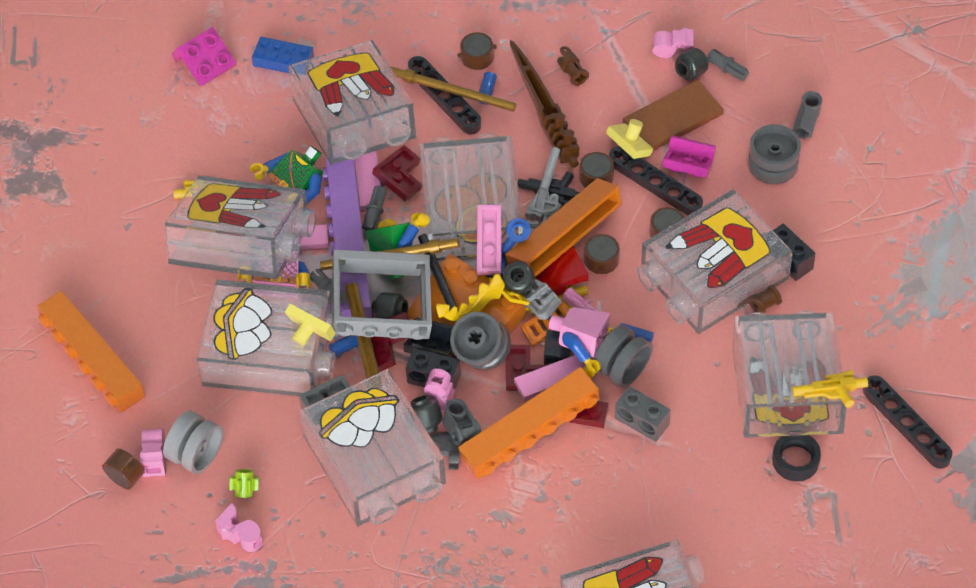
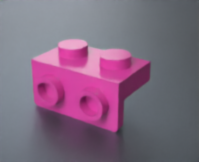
[662,135,716,178]

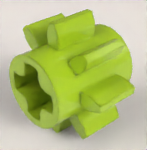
[229,469,259,498]

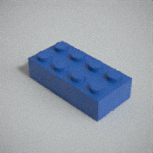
[252,36,314,77]

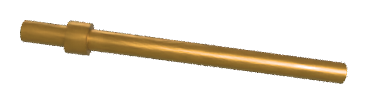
[387,66,517,112]
[320,238,460,270]

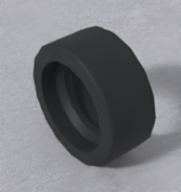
[772,432,821,481]

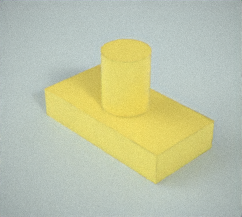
[606,119,653,159]
[285,304,336,346]

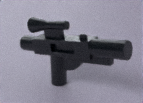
[517,172,580,206]

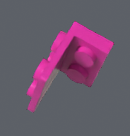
[171,26,236,86]

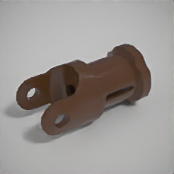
[557,46,589,86]
[737,285,782,321]

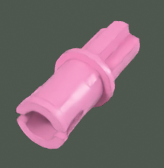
[562,288,597,311]

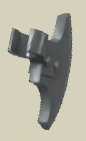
[423,432,467,470]

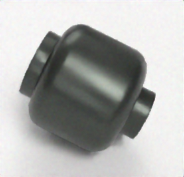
[675,48,708,80]
[503,261,535,295]
[371,292,409,319]
[407,395,443,433]

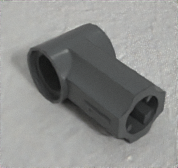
[793,91,822,139]

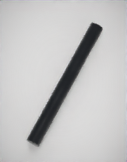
[418,234,459,311]

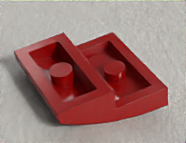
[535,246,589,296]

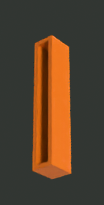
[505,178,622,277]
[37,291,145,413]
[458,367,600,479]

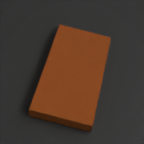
[623,80,724,150]

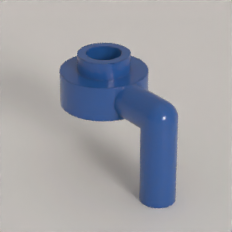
[501,218,531,254]

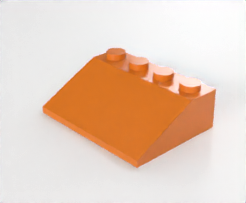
[408,253,526,334]

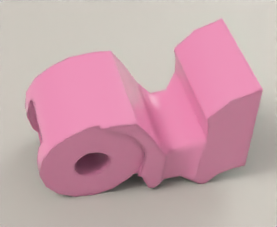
[653,28,694,58]
[424,369,456,412]
[140,428,166,477]
[215,503,262,552]

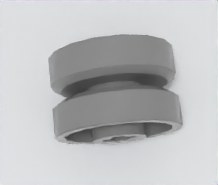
[163,410,224,475]

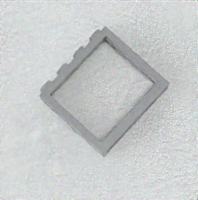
[332,250,432,340]

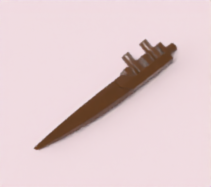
[510,40,580,168]

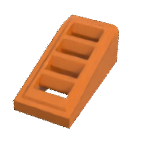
[521,300,569,347]

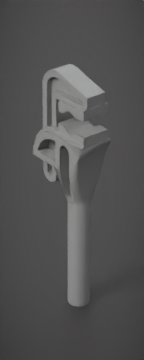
[521,147,561,233]
[520,277,562,320]

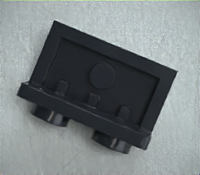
[404,317,455,357]

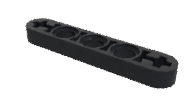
[408,56,481,135]
[609,146,703,217]
[863,375,953,469]

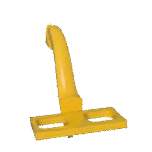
[436,274,530,321]

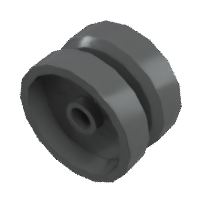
[748,124,801,184]
[450,312,511,370]
[594,325,653,388]

